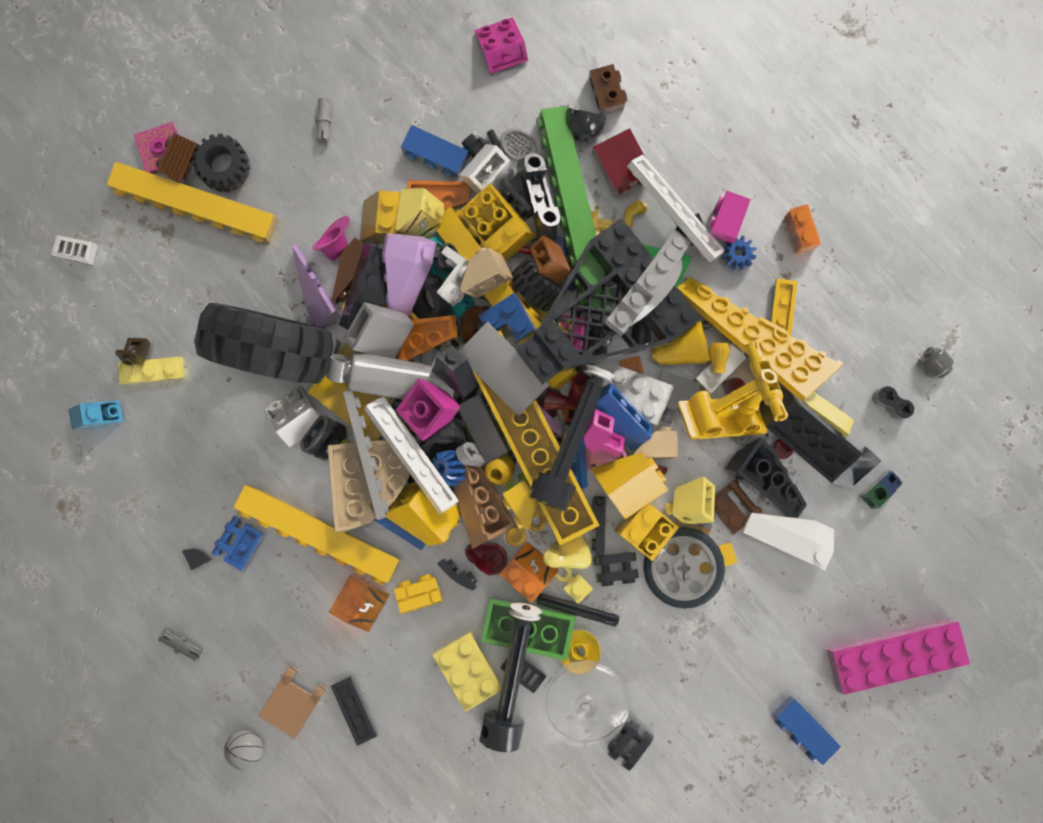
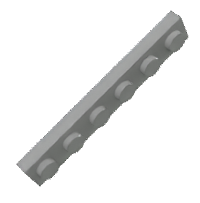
[343,390,389,520]

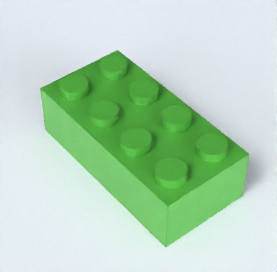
[481,598,576,661]

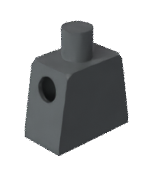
[658,370,701,424]

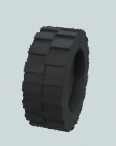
[412,274,452,319]
[420,421,468,462]

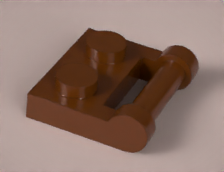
[714,478,763,535]

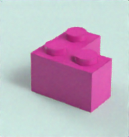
[708,191,751,243]

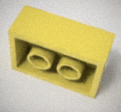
[433,630,502,712]

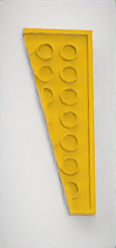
[677,277,843,402]

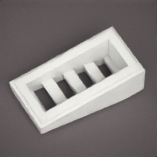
[51,235,98,266]

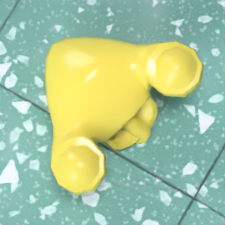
[543,534,592,569]

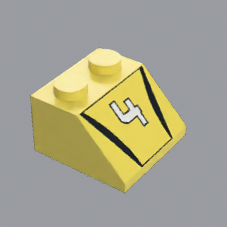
[395,188,445,238]

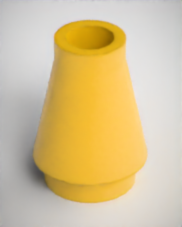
[709,342,730,373]

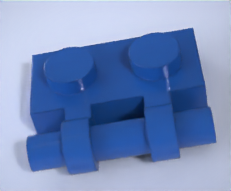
[212,516,265,571]

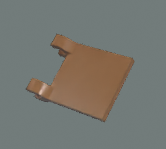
[258,665,327,739]

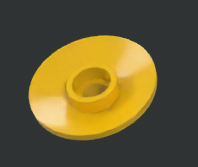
[560,630,601,674]

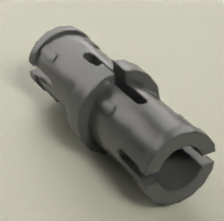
[158,629,203,662]

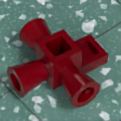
[544,374,591,424]

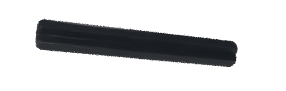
[536,593,620,627]

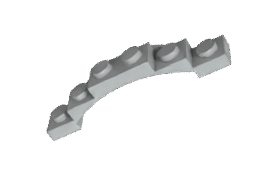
[604,230,691,336]

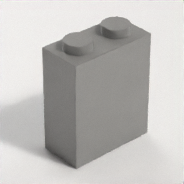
[344,302,414,359]

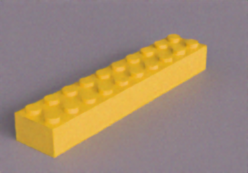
[472,330,599,545]

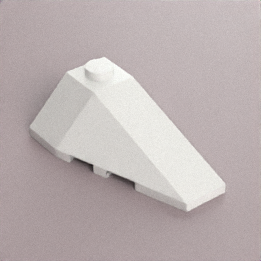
[742,513,834,570]

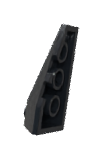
[725,437,807,518]

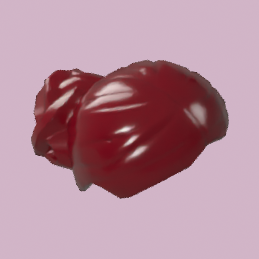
[465,543,508,576]

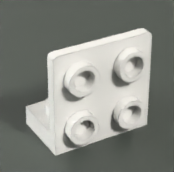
[437,246,468,307]

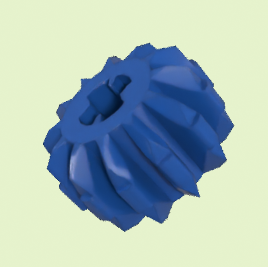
[721,235,757,271]
[433,450,467,487]

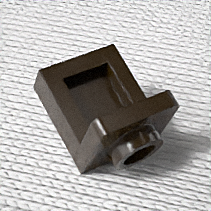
[115,338,150,366]

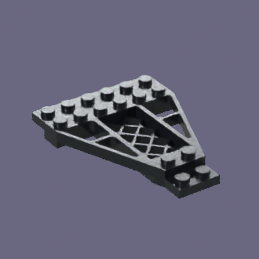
[515,218,701,385]

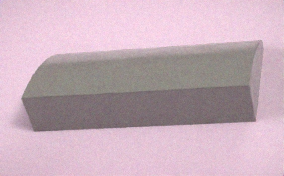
[459,322,550,416]

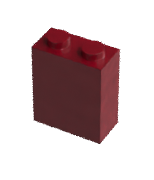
[592,128,646,196]

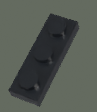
[331,676,378,746]

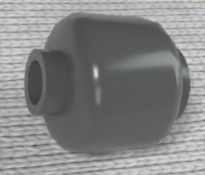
[921,346,954,378]

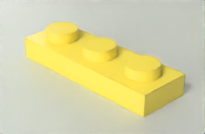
[118,357,185,384]

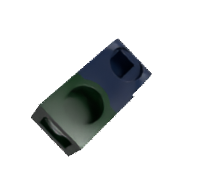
[859,469,903,510]

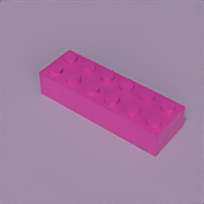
[826,619,970,695]

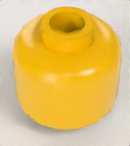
[485,454,515,485]

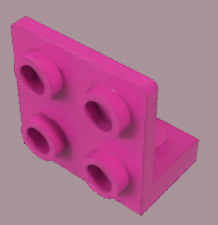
[475,18,529,74]

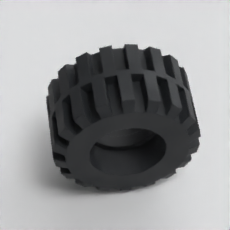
[192,134,250,192]
[511,254,567,311]

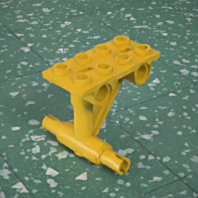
[677,341,788,439]

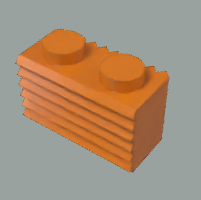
[784,204,821,254]

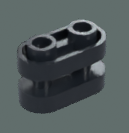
[300,415,347,461]
[593,552,639,587]
[607,720,654,771]

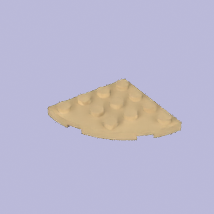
[328,437,415,533]

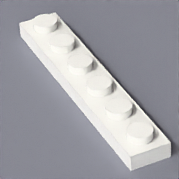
[627,155,725,262]
[364,396,458,515]

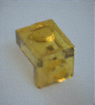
[591,206,616,233]

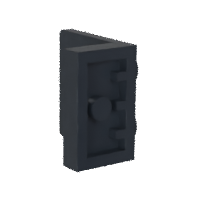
[500,173,533,220]

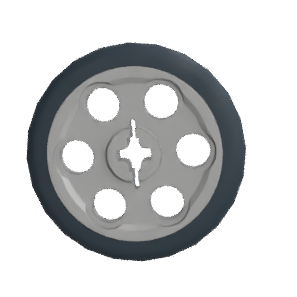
[643,527,725,609]

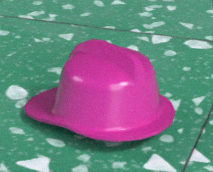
[312,216,350,261]

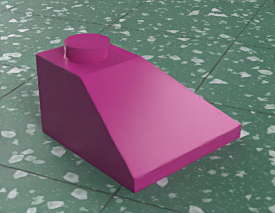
[396,378,460,441]

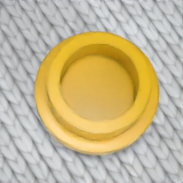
[505,525,526,547]

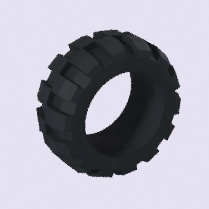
[194,303,334,384]

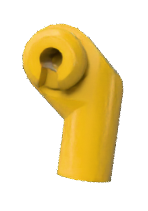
[623,201,648,228]

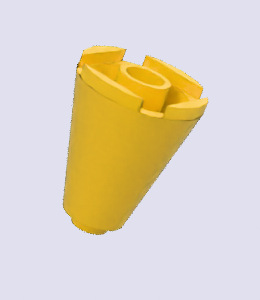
[651,322,711,365]

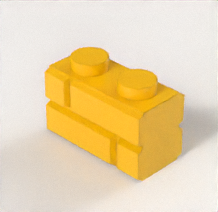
[394,574,443,614]

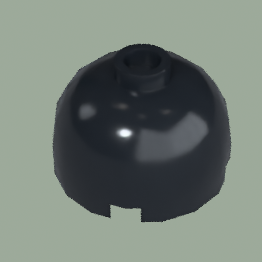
[566,107,607,142]

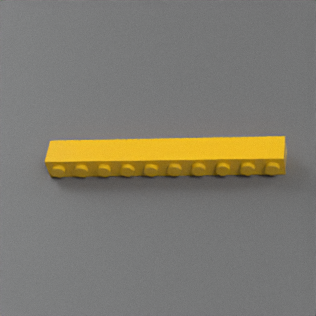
[436,207,578,390]

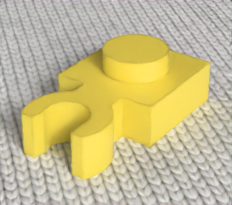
[555,567,593,604]

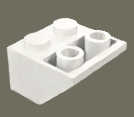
[459,144,514,194]
[265,386,321,448]

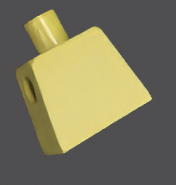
[665,477,715,524]

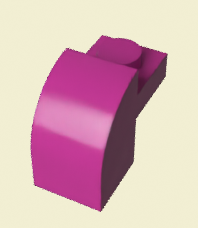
[584,409,625,458]

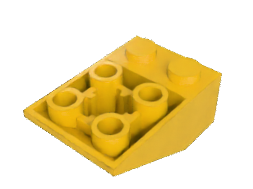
[459,183,536,262]

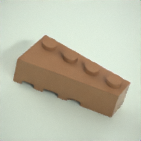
[453,464,515,549]

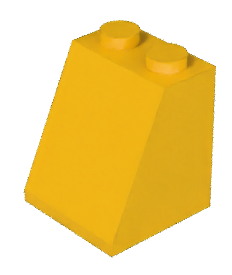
[360,190,401,244]
[591,452,668,519]
[385,482,462,546]

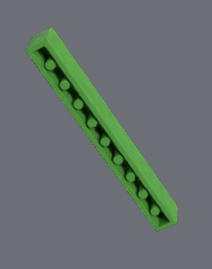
[536,106,612,314]

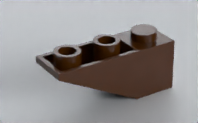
[332,237,364,305]

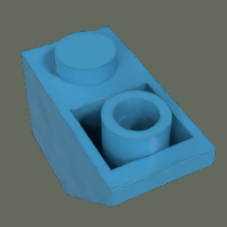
[68,400,123,430]

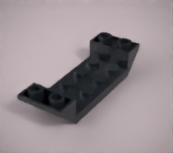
[759,381,881,488]

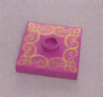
[134,122,179,174]

